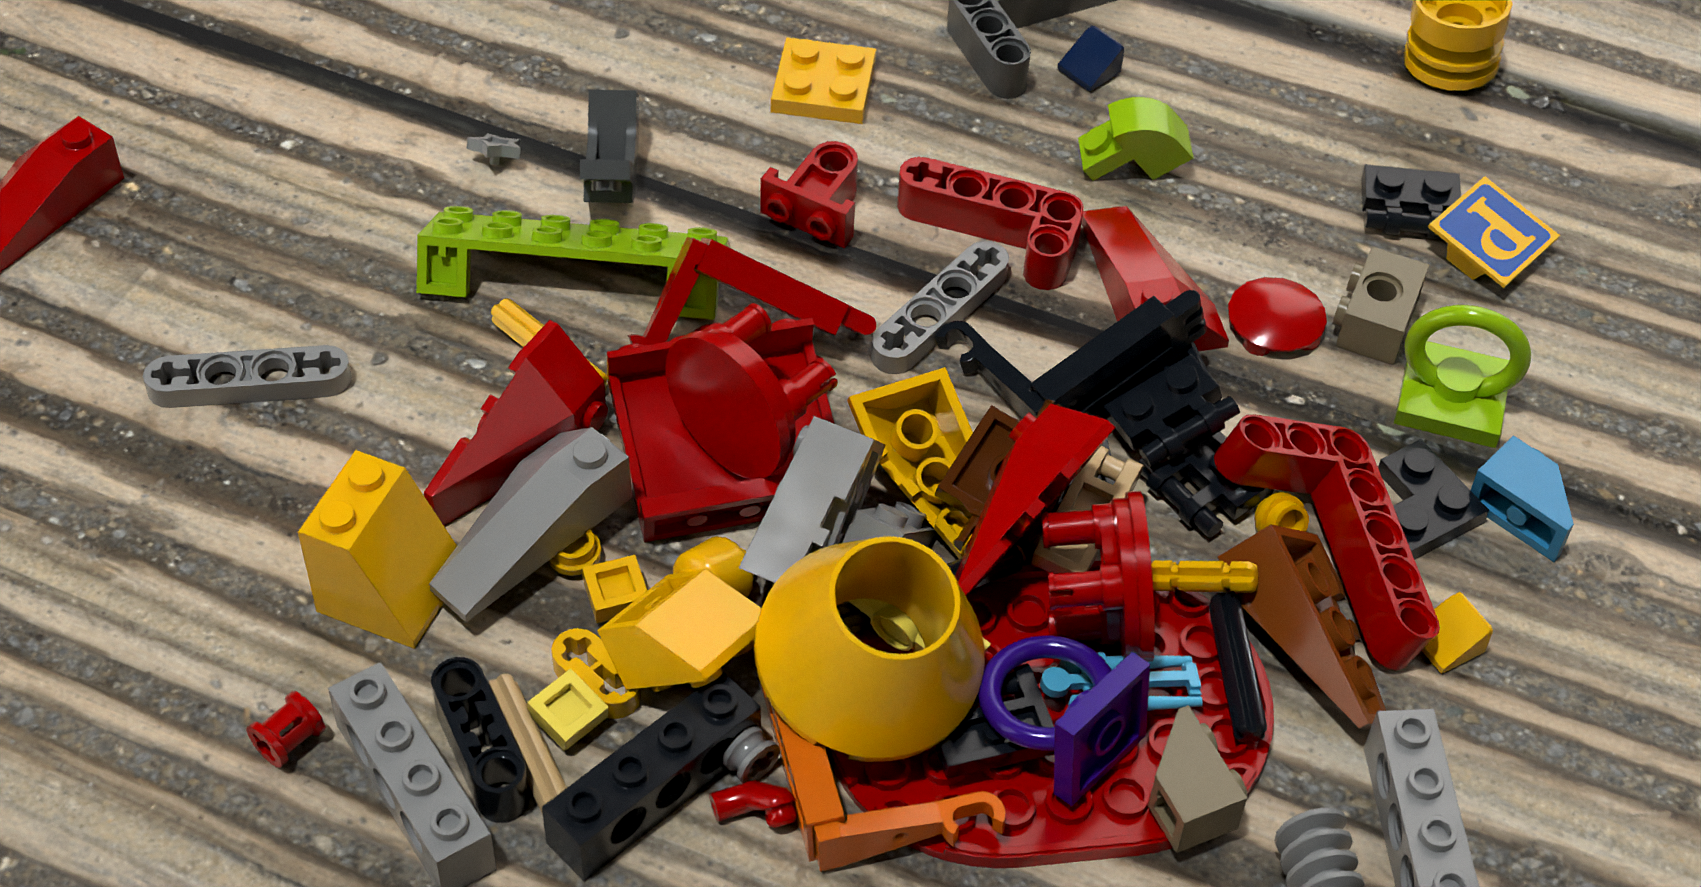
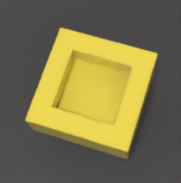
[527,668,609,751]

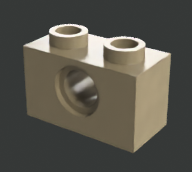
[1332,246,1430,365]

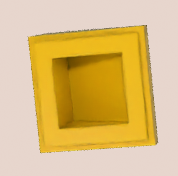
[1422,592,1493,674]

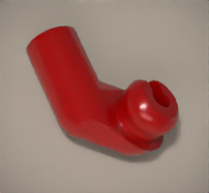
[709,781,797,828]

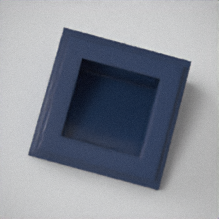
[1057,25,1124,92]

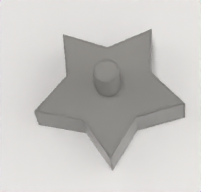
[466,133,521,165]

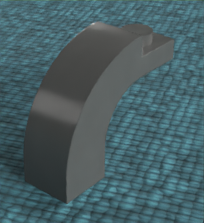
[580,89,639,203]

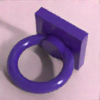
[978,636,1150,806]

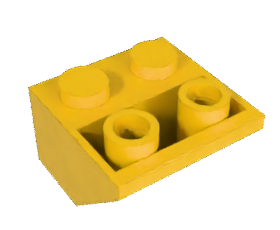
[597,569,762,692]

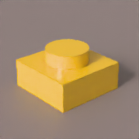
[582,555,647,623]

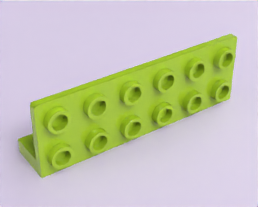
[416,206,728,320]

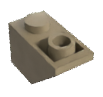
[1148,705,1247,853]

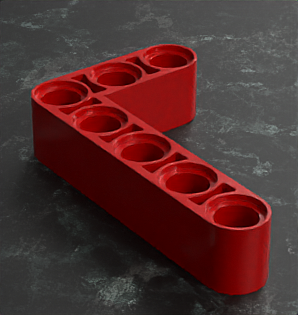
[1214,414,1440,670]

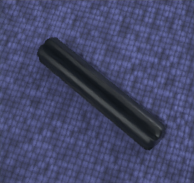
[1209,592,1267,743]

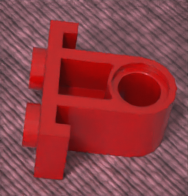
[760,141,858,248]

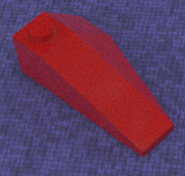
[955,403,1116,597]

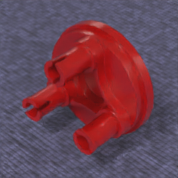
[665,303,838,479]
[1041,491,1155,662]

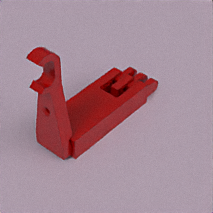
[628,237,877,346]

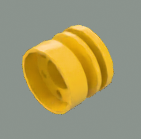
[1403,0,1513,90]

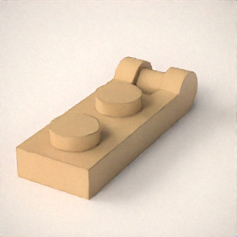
[1031,446,1144,573]

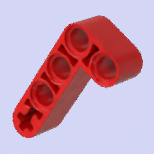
[897,157,1084,290]

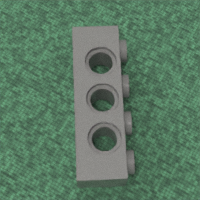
[328,662,497,887]
[1364,709,1479,887]

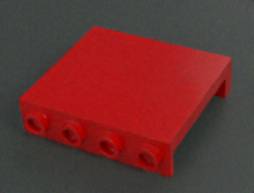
[607,318,834,542]

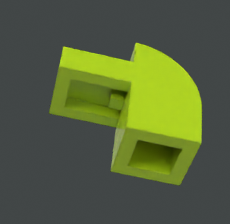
[1078,97,1194,181]

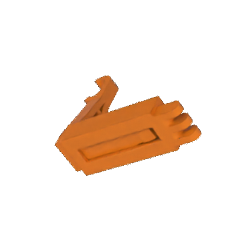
[761,684,1005,872]

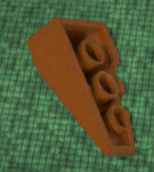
[1218,524,1386,729]

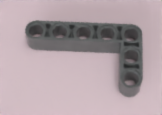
[947,0,1117,99]

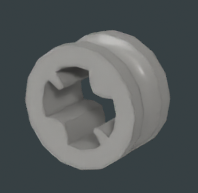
[722,726,780,783]

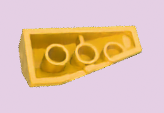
[847,367,1026,562]

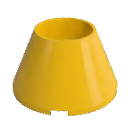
[754,536,985,762]

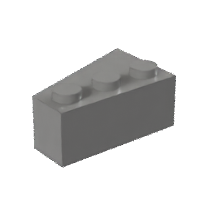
[739,416,886,583]

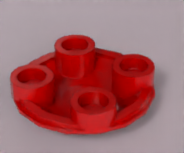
[1228,277,1327,356]

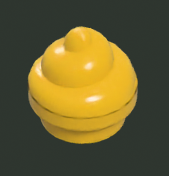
[1254,492,1309,532]

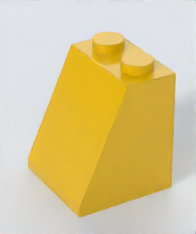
[298,450,457,649]

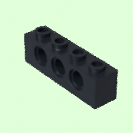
[542,672,761,882]

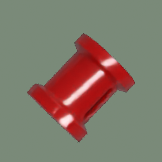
[246,691,326,768]

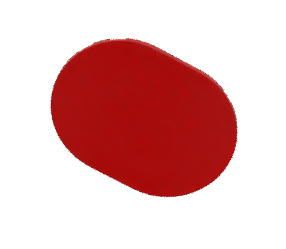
[825,561,1274,869]

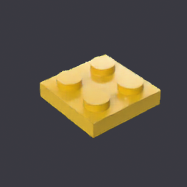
[771,37,876,124]

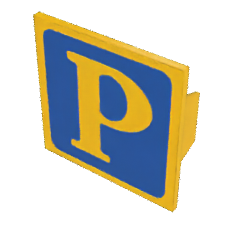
[1428,176,1560,288]

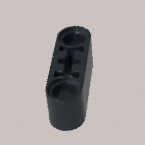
[431,657,529,823]

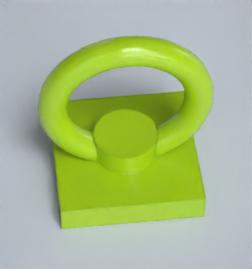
[1393,305,1531,448]

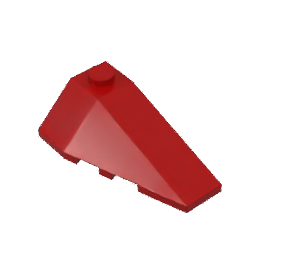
[0,116,124,273]
[1082,206,1229,351]
[424,320,608,526]

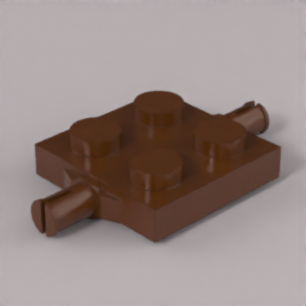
[935,399,1072,553]

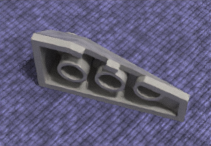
[429,427,633,622]

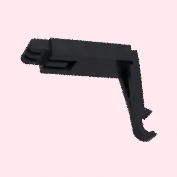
[935,290,1207,418]

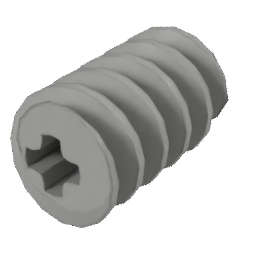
[1274,808,1365,887]

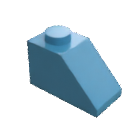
[1470,435,1574,562]

